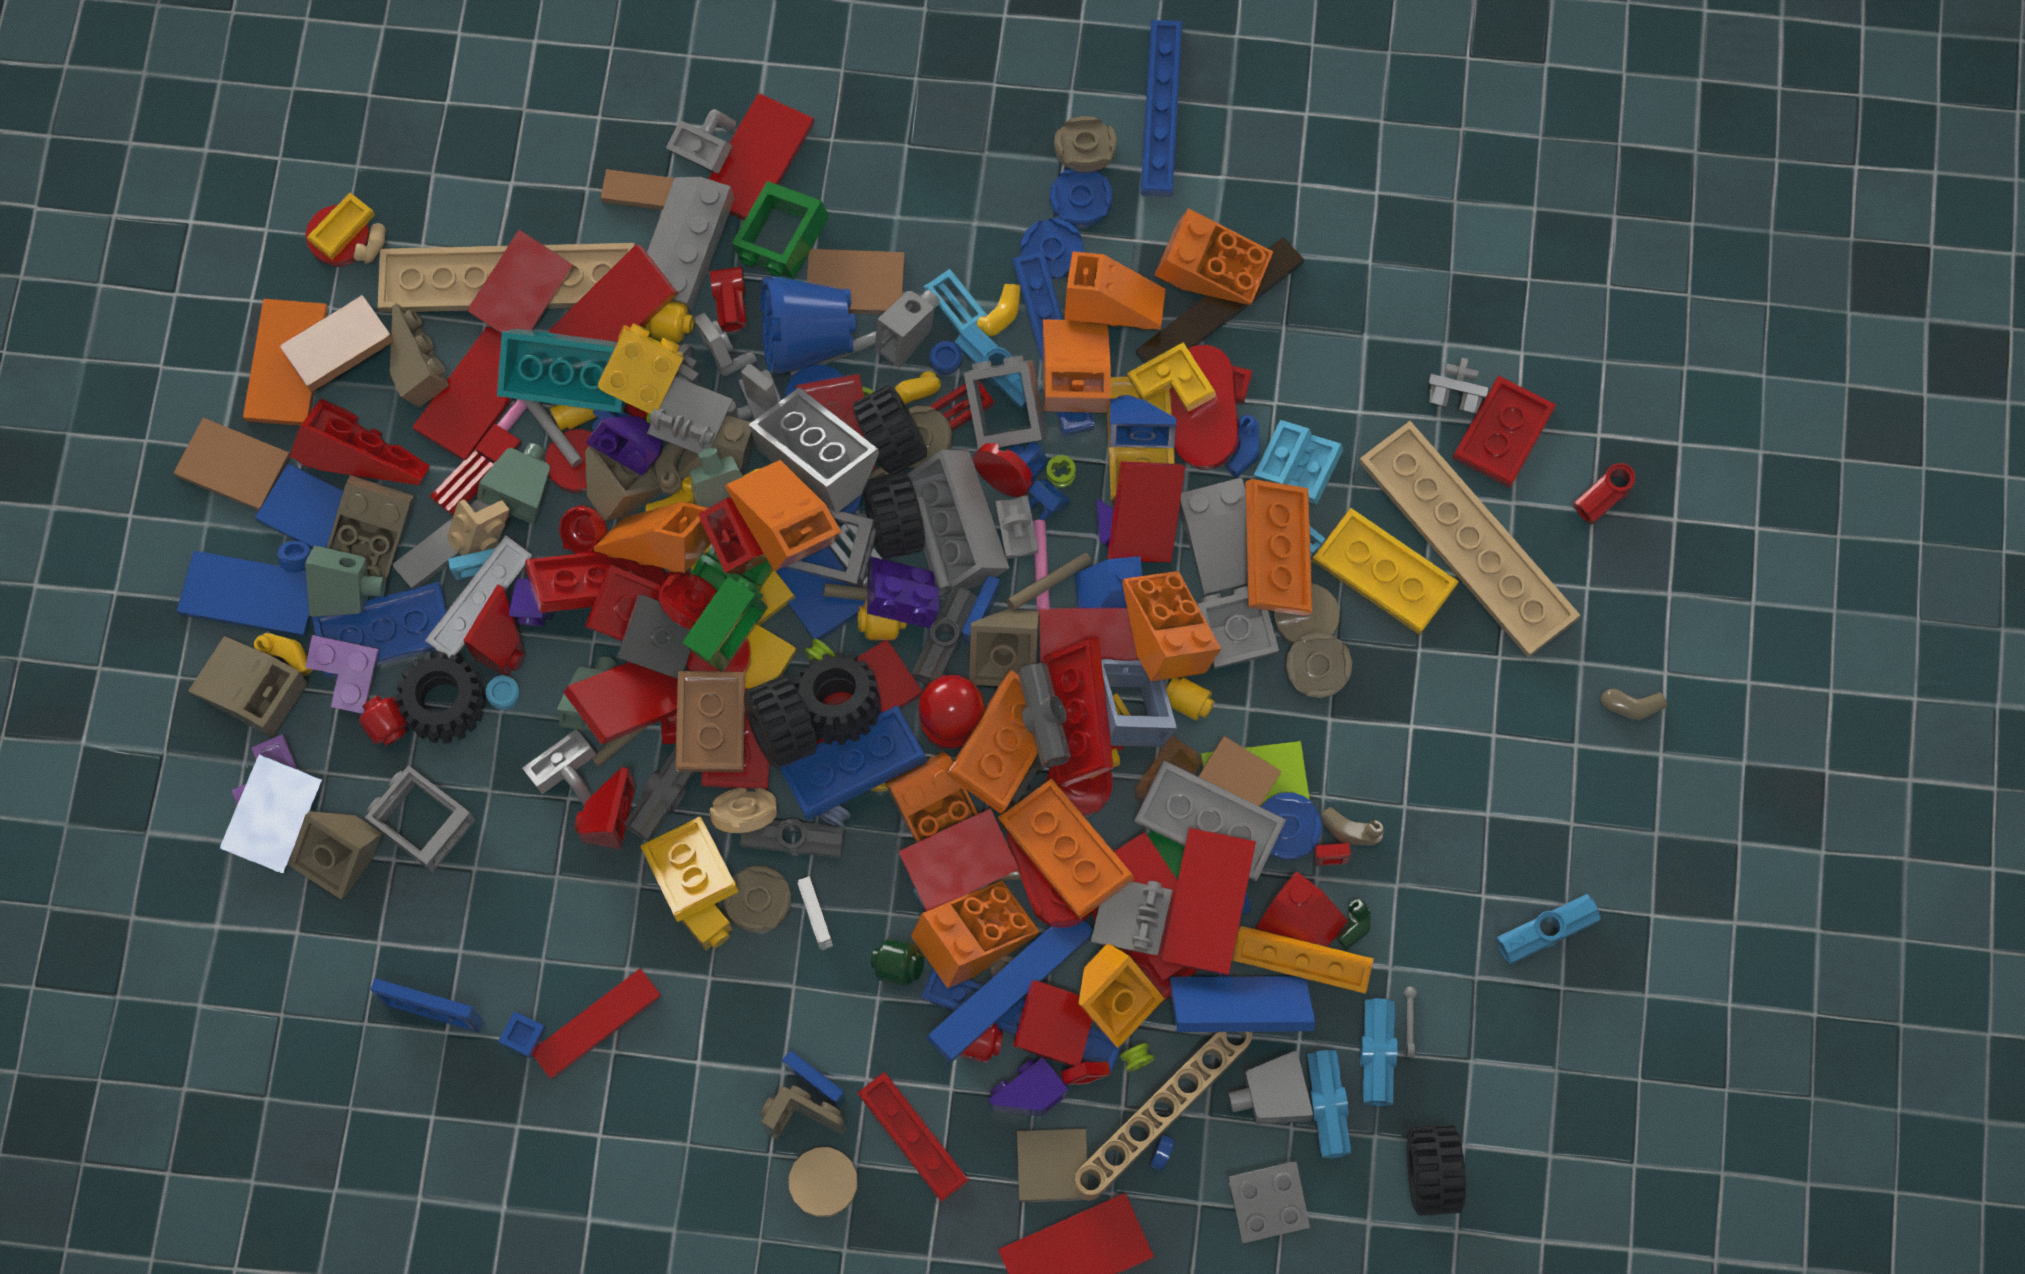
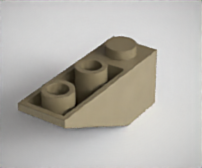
[390,303,449,408]

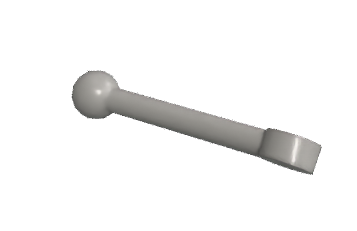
[1404,986,1417,1057]

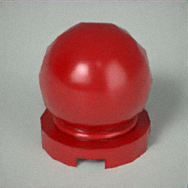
[918,675,985,750]

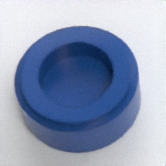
[929,341,962,375]
[278,541,311,571]
[1149,1134,1175,1171]

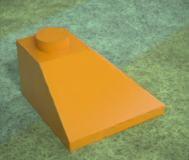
[1079,943,1164,1048]

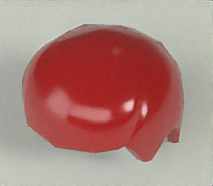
[559,505,607,554]

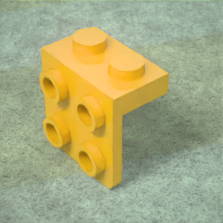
[598,323,684,414]

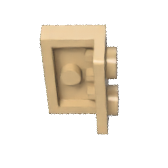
[447,499,510,555]

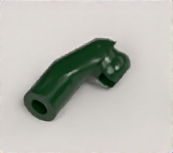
[1336,899,1371,950]

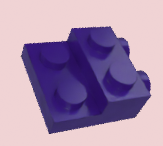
[867,557,939,629]

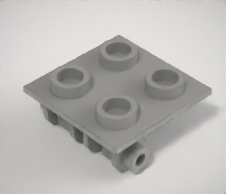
[647,376,733,454]
[1091,881,1173,956]
[1228,1161,1310,1243]

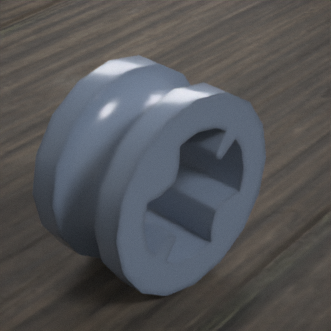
[817,805,851,828]

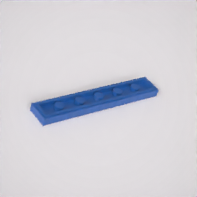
[1141,20,1182,197]
[1012,251,1094,437]
[926,921,1094,1064]
[921,968,1123,1074]

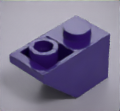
[586,416,663,476]
[509,578,554,627]
[988,1057,1069,1117]

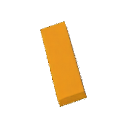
[1233,926,1374,994]

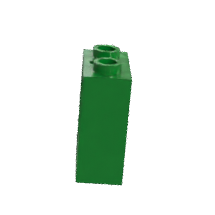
[731,181,829,279]
[682,576,768,672]

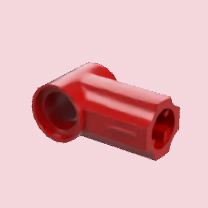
[709,266,747,333]
[1573,463,1635,525]

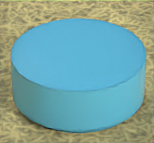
[486,675,521,710]

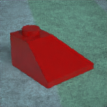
[463,584,525,676]
[575,767,637,849]
[1255,871,1348,947]

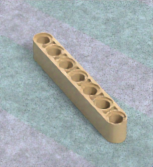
[1073,1032,1252,1201]

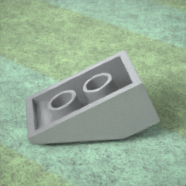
[1179,477,1248,597]

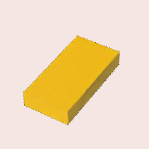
[307,193,375,260]

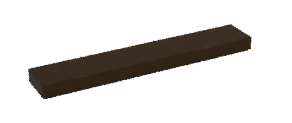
[1136,237,1304,363]

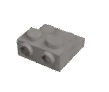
[1197,586,1279,669]

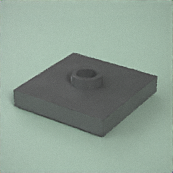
[617,595,691,679]

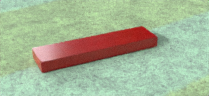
[533,968,662,1080]
[857,1072,969,1203]

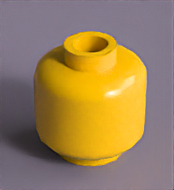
[645,301,694,343]
[857,600,906,640]

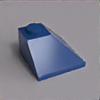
[1109,395,1176,448]
[1074,556,1143,608]

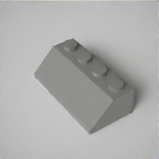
[647,177,735,314]
[749,388,879,513]
[907,449,1009,596]

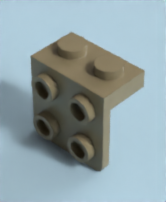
[760,1085,846,1140]

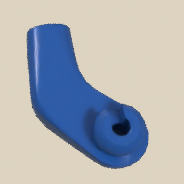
[1226,415,1260,478]

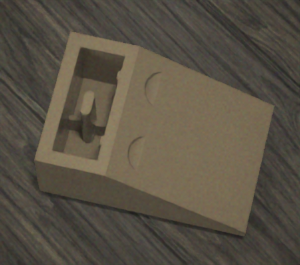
[327,475,414,582]
[188,636,308,738]

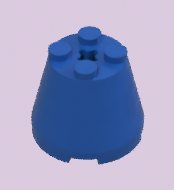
[760,276,856,374]

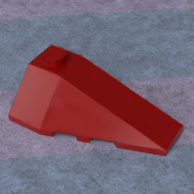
[289,398,430,485]

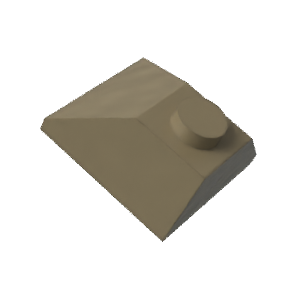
[677,415,755,480]
[585,446,663,521]
[969,609,1039,686]
[287,811,382,900]

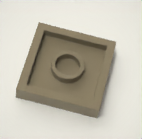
[1017,1129,1088,1202]

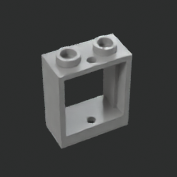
[964,355,1047,449]
[785,508,876,587]
[365,765,475,873]

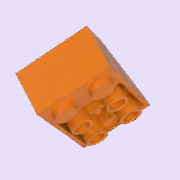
[1154,208,1273,305]
[1064,251,1166,330]
[1043,319,1111,413]
[725,460,841,572]
[594,502,711,573]
[1122,571,1221,682]
[885,751,978,843]
[911,880,1040,988]

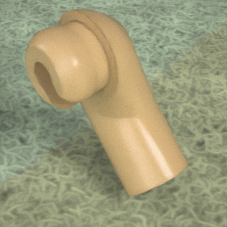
[354,223,386,264]

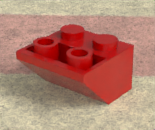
[698,497,767,575]

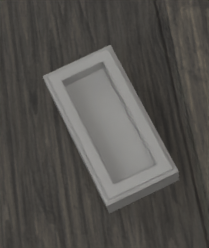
[741,364,778,411]

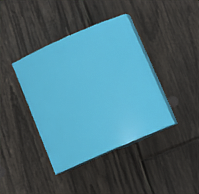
[1254,420,1344,505]

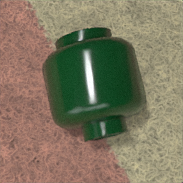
[871,939,924,986]

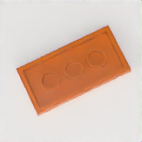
[243,299,328,426]
[1245,479,1312,616]
[946,670,1038,814]
[998,778,1134,919]

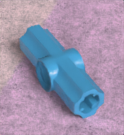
[955,324,1041,410]
[1496,894,1601,965]
[1360,998,1397,1107]
[1307,1050,1352,1159]

